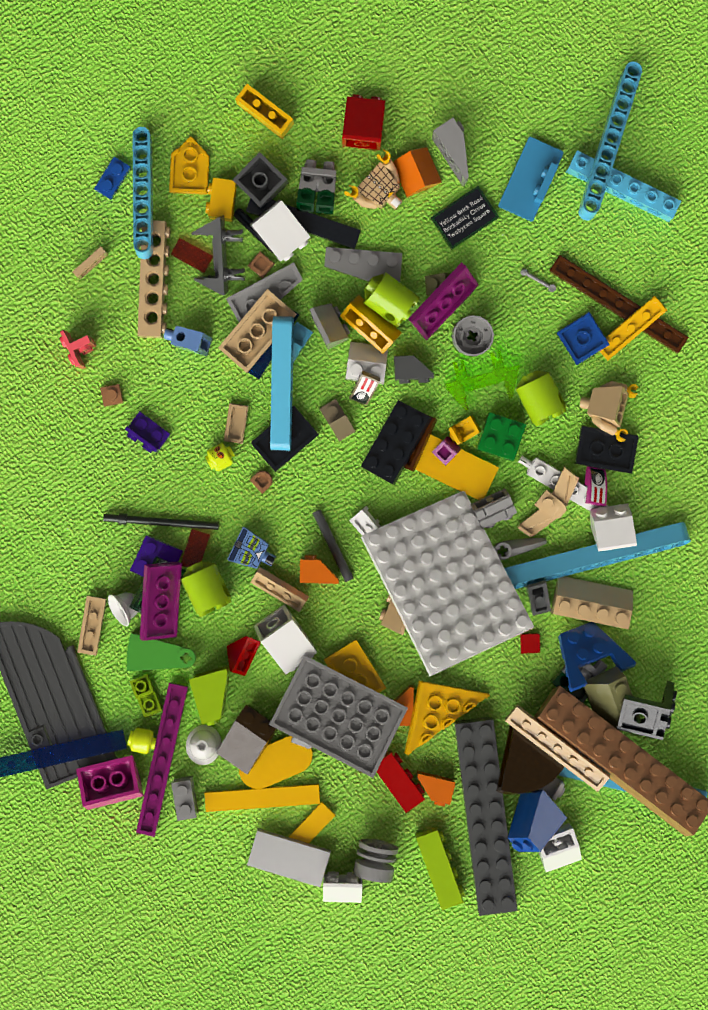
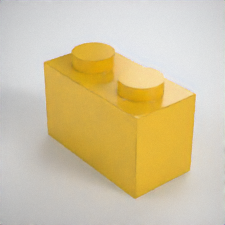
[205,178,237,222]

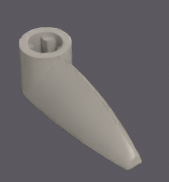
[494,538,547,560]

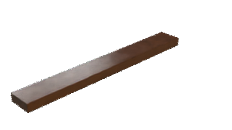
[549,255,689,354]

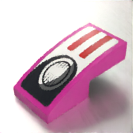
[584,466,607,507]

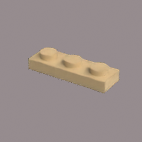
[250,567,309,612]
[77,595,107,656]

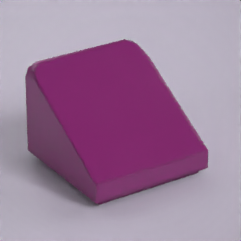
[432,436,461,466]

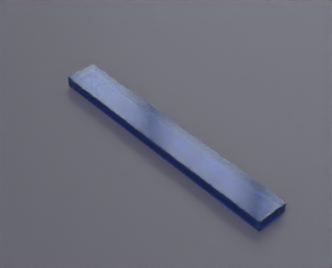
[0,729,127,777]

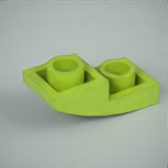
[129,674,163,718]

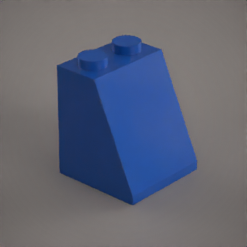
[508,790,567,852]

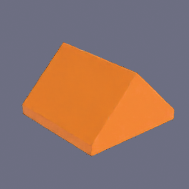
[393,147,442,198]

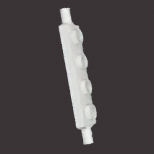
[518,456,608,511]

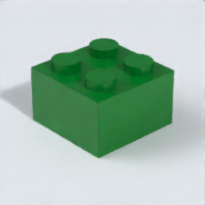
[476,412,526,462]

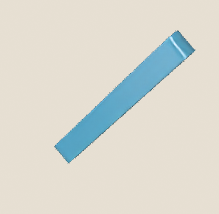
[578,62,642,221]

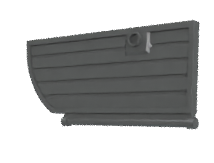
[0,621,118,790]

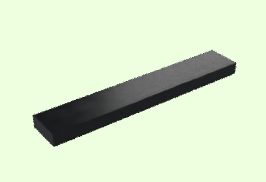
[246,198,361,249]

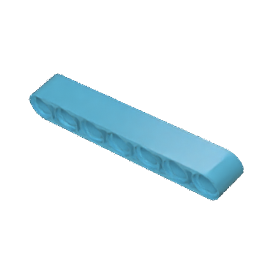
[133,127,153,259]
[270,316,294,451]

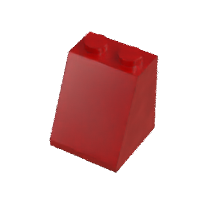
[342,94,385,151]

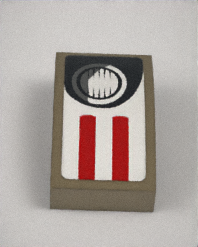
[349,370,380,405]

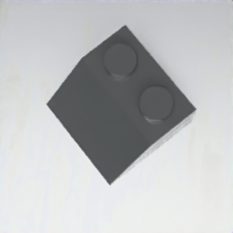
[233,152,289,208]

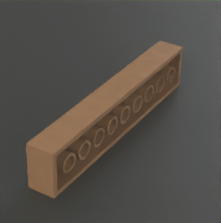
[534,686,708,836]

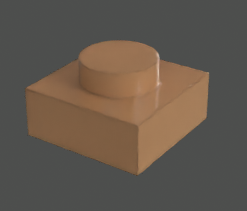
[100,384,124,407]

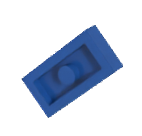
[94,157,131,200]

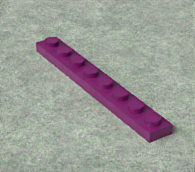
[136,682,188,837]

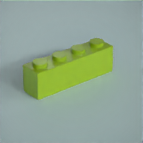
[415,826,465,910]

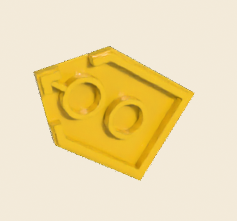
[169,136,210,195]

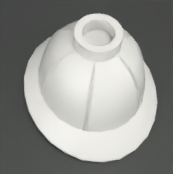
[108,592,140,626]
[186,725,222,765]

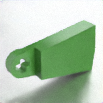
[127,632,196,671]

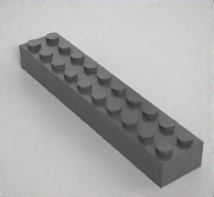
[454,717,518,916]

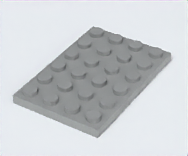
[269,655,408,778]

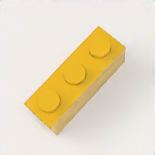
[235,84,294,139]
[340,295,402,354]

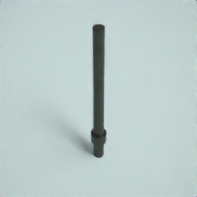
[103,513,219,530]

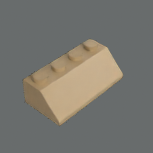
[550,576,633,630]

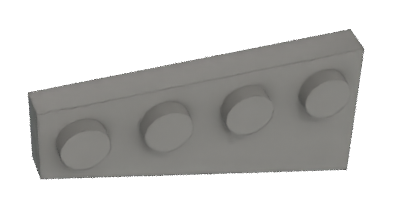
[324,247,402,282]
[226,262,303,322]

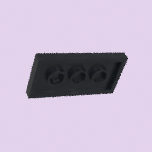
[361,400,432,485]

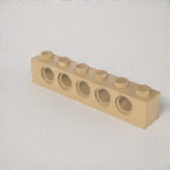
[137,220,170,339]

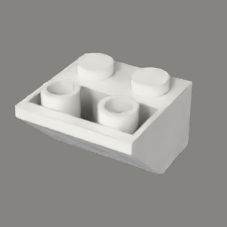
[539,823,582,872]
[323,871,362,903]

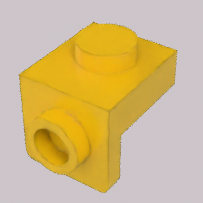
[448,415,482,445]

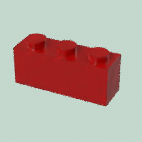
[377,750,425,813]

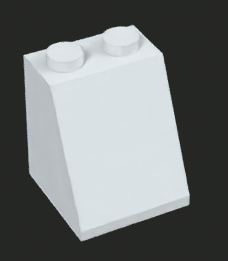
[254,604,317,674]

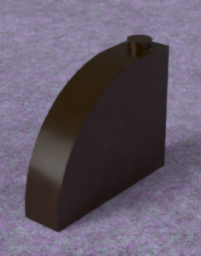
[496,725,564,795]

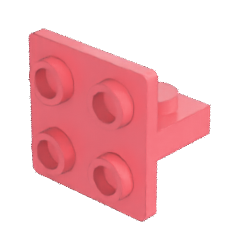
[59,330,97,369]

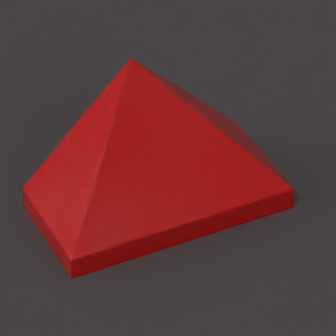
[227,636,261,676]

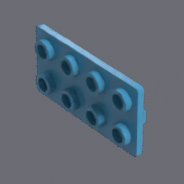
[498,137,564,222]

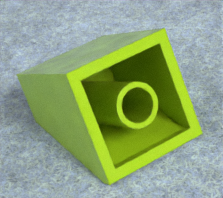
[189,665,230,726]

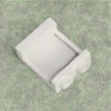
[250,200,310,261]

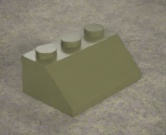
[584,666,641,731]

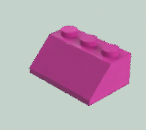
[76,755,144,810]

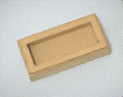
[72,247,108,279]
[224,403,249,444]

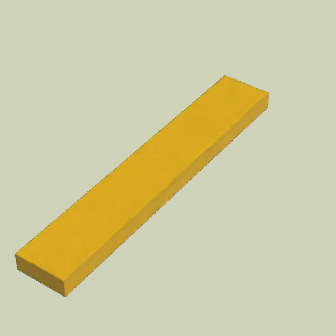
[204,784,320,812]

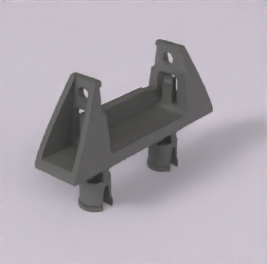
[191,215,246,295]

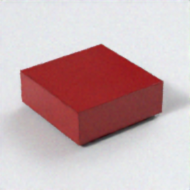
[520,633,540,654]

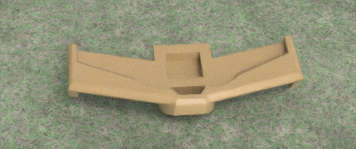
[517,466,579,537]

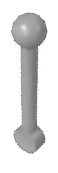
[520,268,556,292]

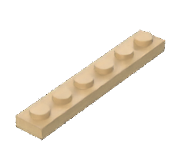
[505,704,610,792]

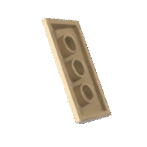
[218,289,297,373]

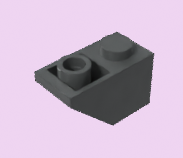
[394,356,434,384]

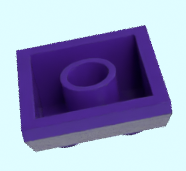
[130,535,183,577]

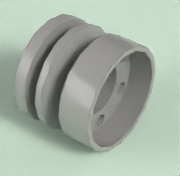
[452,315,494,356]
[353,839,399,883]

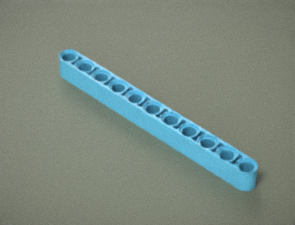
[504,522,691,589]

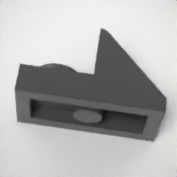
[525,580,551,616]

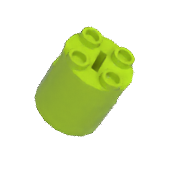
[363,272,420,327]
[516,370,567,426]
[181,561,232,617]

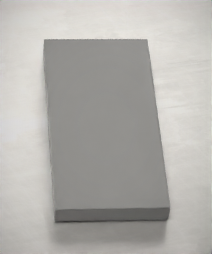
[247,828,331,887]

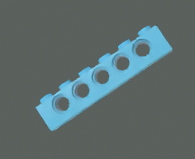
[566,150,681,222]

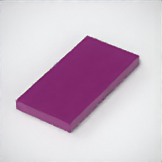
[408,262,479,340]
[140,562,182,641]

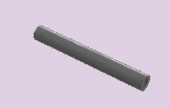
[312,509,354,582]

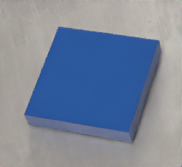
[557,312,610,365]

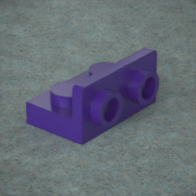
[125,411,171,453]

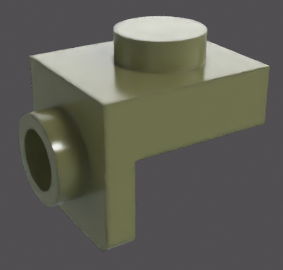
[425,273,450,296]

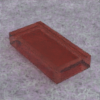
[170,238,213,274]
[181,529,210,568]

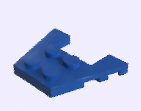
[558,622,636,692]

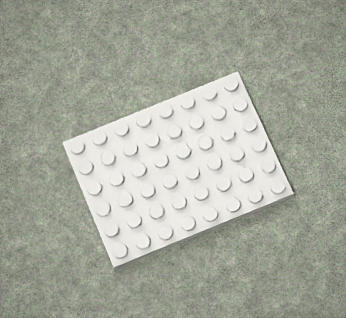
[361,491,534,676]

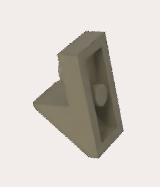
[320,399,356,442]

